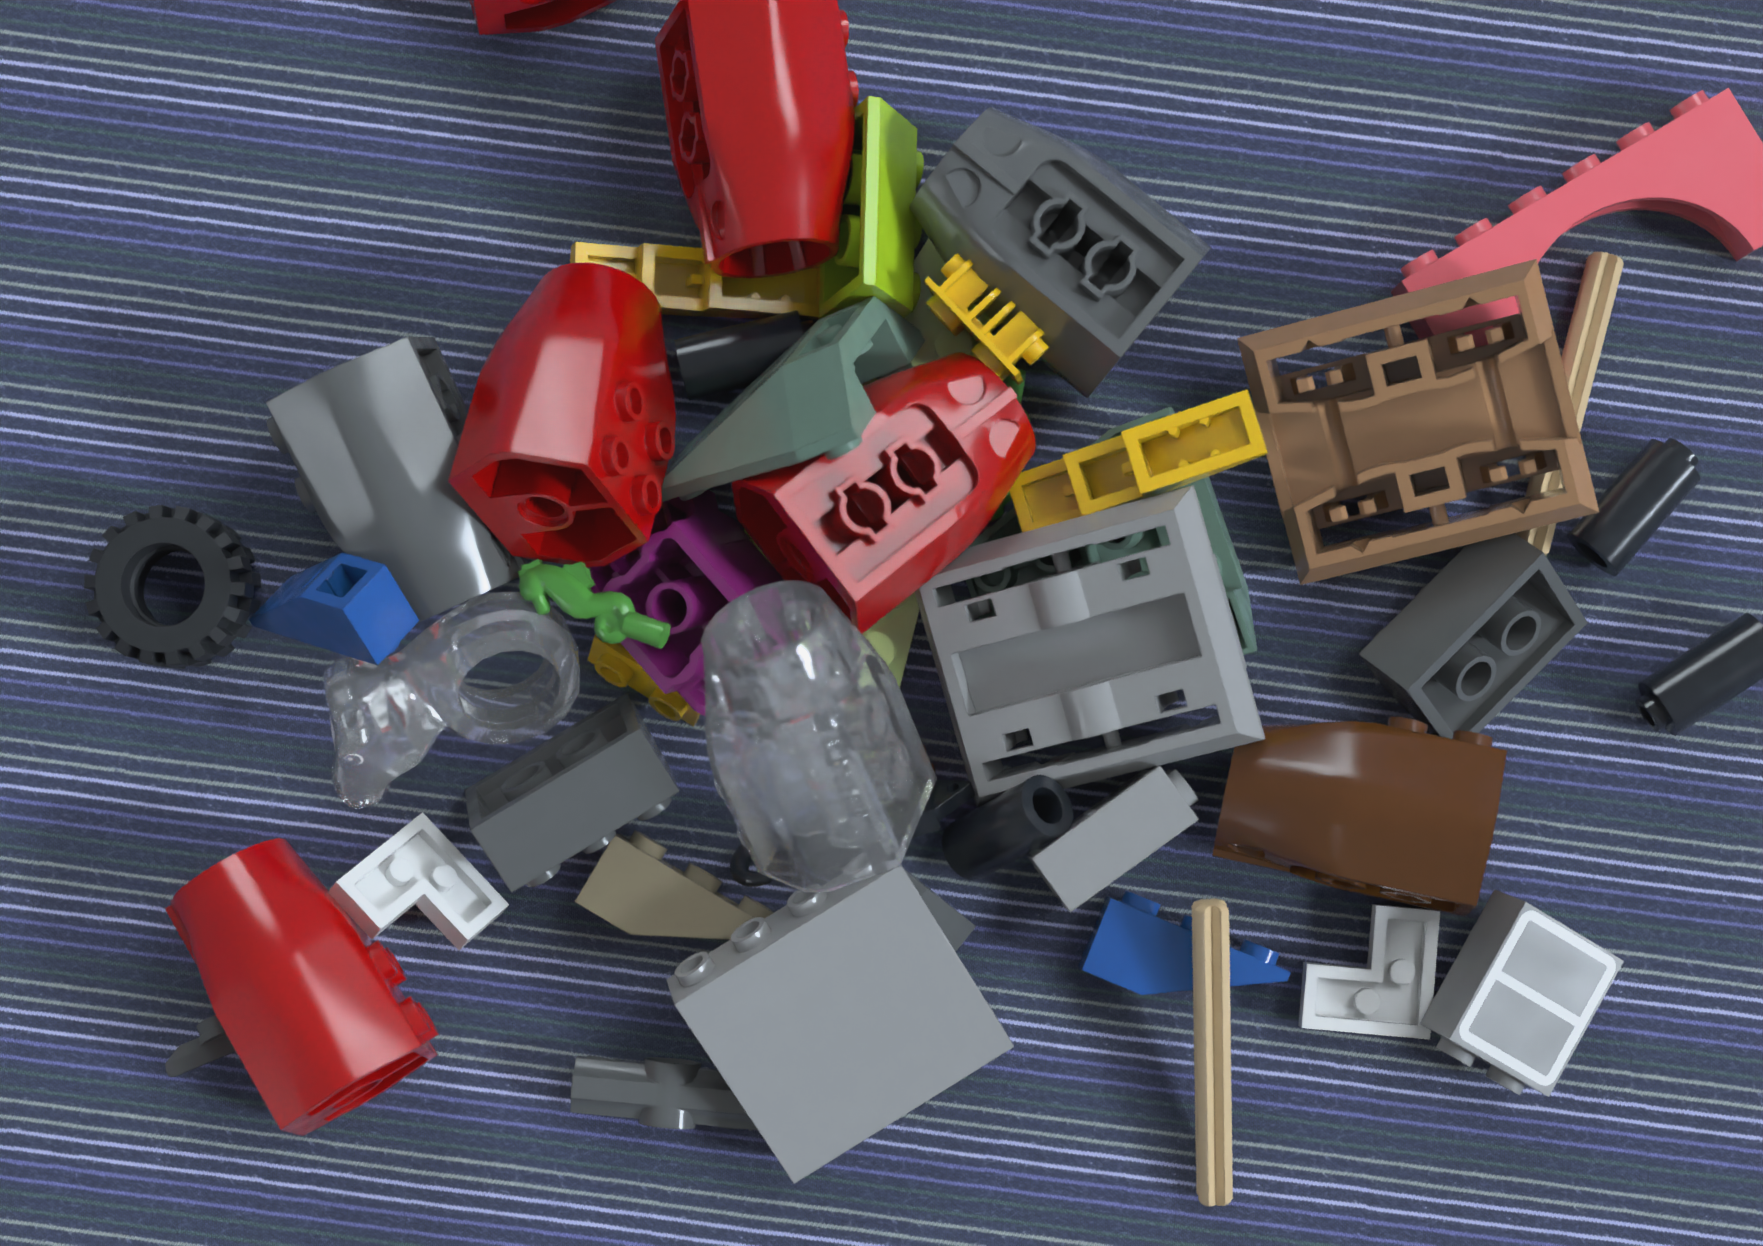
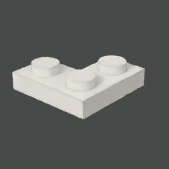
[328,812,509,950]
[1298,904,1440,1040]

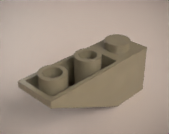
[575,830,774,940]

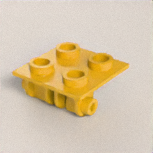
[924,253,1049,386]

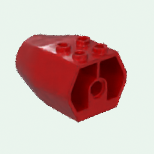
[655,0,859,278]
[448,262,676,568]
[731,352,1036,639]
[165,838,439,1136]

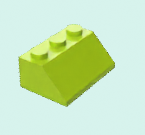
[819,96,924,319]

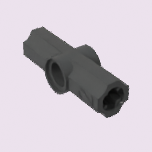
[570,1055,758,1131]

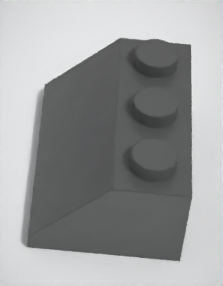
[1359,533,1588,739]
[464,693,680,893]

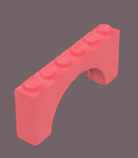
[1391,88,1763,348]

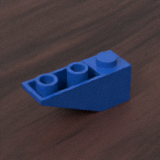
[249,552,419,666]
[1078,890,1291,995]

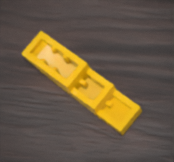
[570,242,820,319]
[1009,389,1268,532]

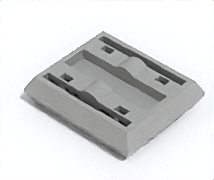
[915,485,1265,808]

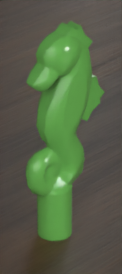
[518,559,670,649]

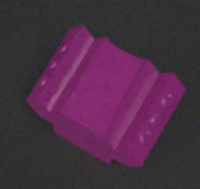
[588,490,826,726]

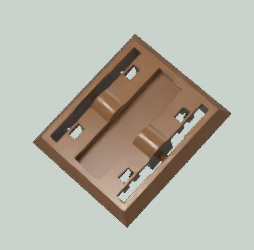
[1237,259,1599,585]

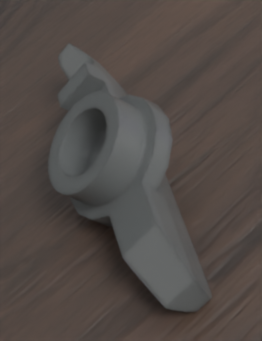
[165,1015,236,1077]

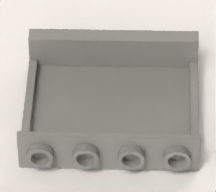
[666,842,1014,1184]

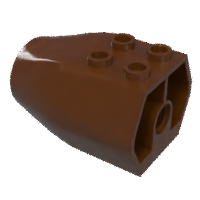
[1212,717,1507,917]

